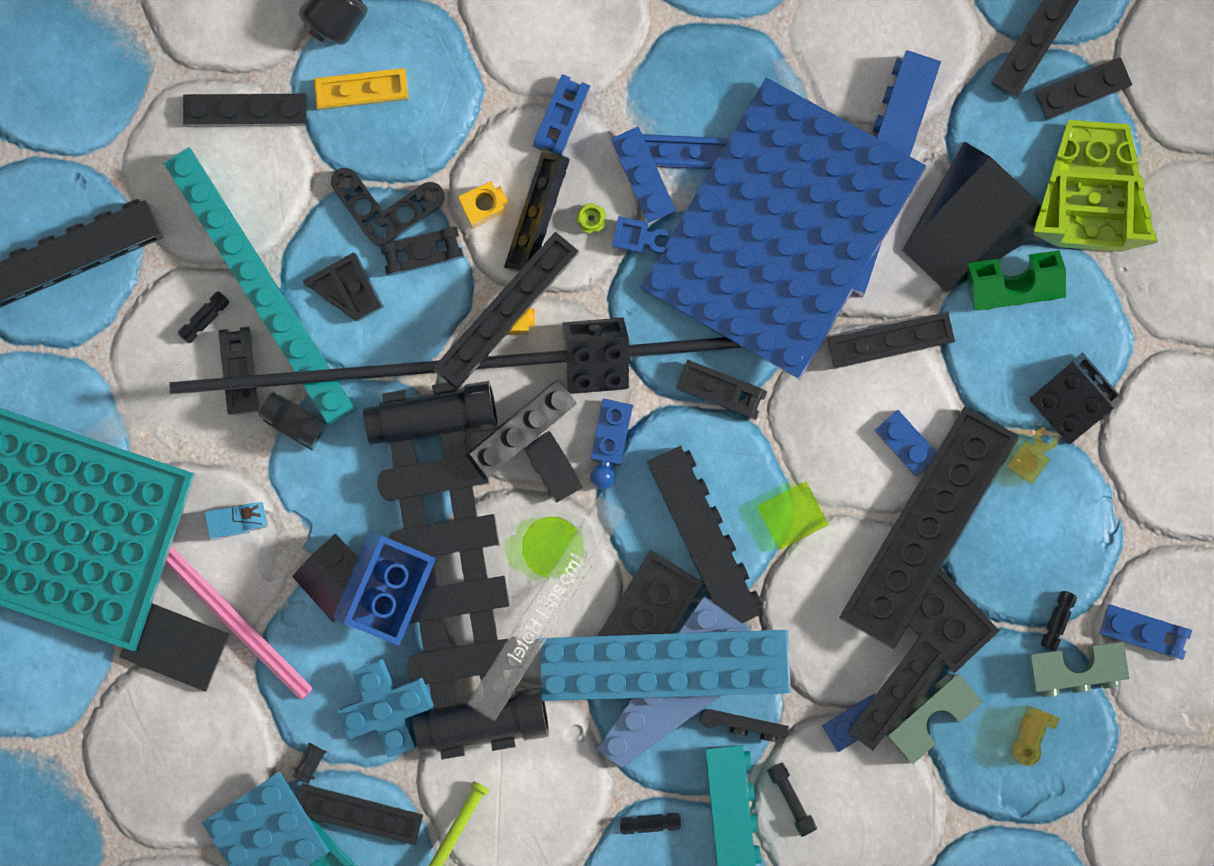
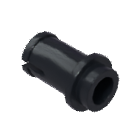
[292,742,327,785]

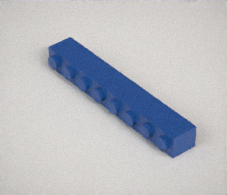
[851,50,941,297]

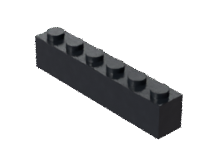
[0,199,164,308]
[647,445,763,623]

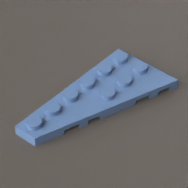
[597,597,752,768]

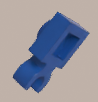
[612,216,669,254]

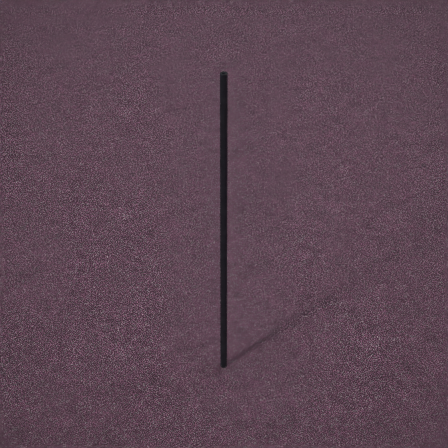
[169,337,743,395]

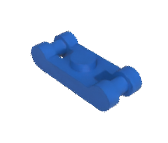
[533,74,591,155]

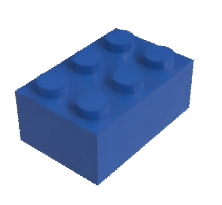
[333,531,436,646]

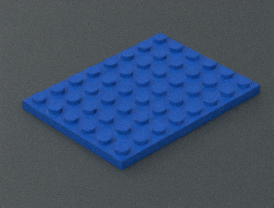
[640,77,926,380]

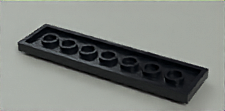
[839,406,1019,650]

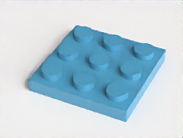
[202,772,330,866]

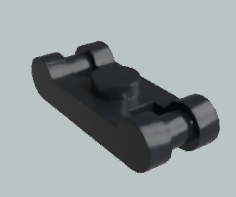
[380,227,464,276]

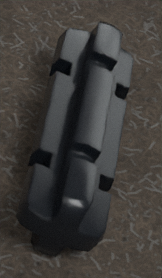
[178,291,229,343]
[1041,591,1077,651]
[620,813,681,835]

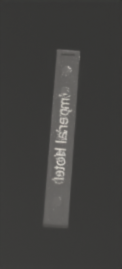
[467,496,626,721]

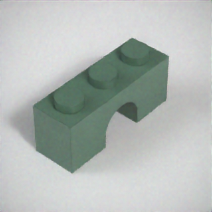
[1027,642,1130,697]
[885,673,983,764]

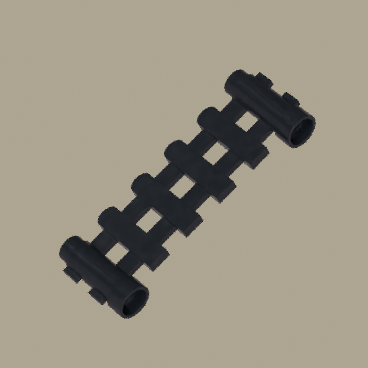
[363,380,549,760]

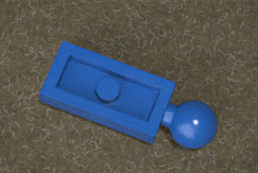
[590,398,633,490]

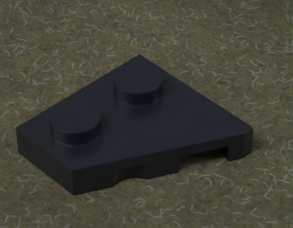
[303,252,384,322]

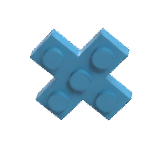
[337,659,434,758]

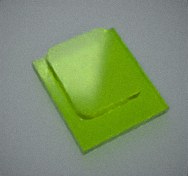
[756,481,829,550]

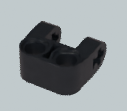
[258,392,328,451]

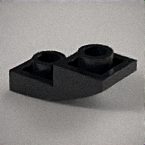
[524,431,583,503]

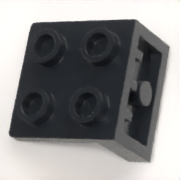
[562,317,629,394]
[1030,352,1123,444]

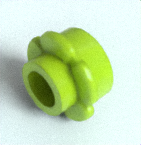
[576,203,606,233]

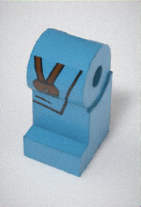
[205,502,268,541]

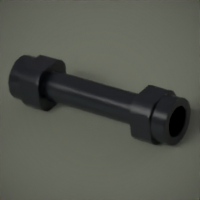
[766,762,818,837]

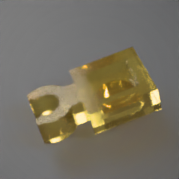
[1006,427,1059,485]

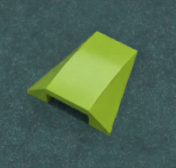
[1033,120,1158,252]

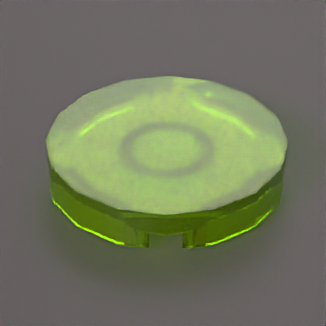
[522,517,583,578]

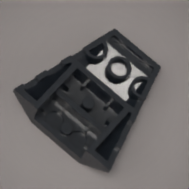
[902,141,1041,293]

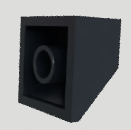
[292,533,358,623]

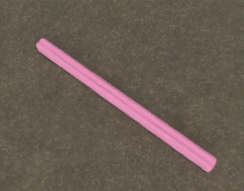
[165,546,312,699]

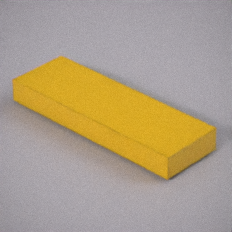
[313,68,409,110]

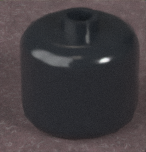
[299,0,368,45]

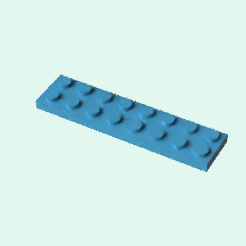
[540,630,791,701]

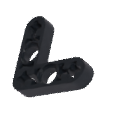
[331,168,445,246]

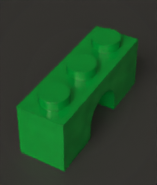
[968,250,1066,311]

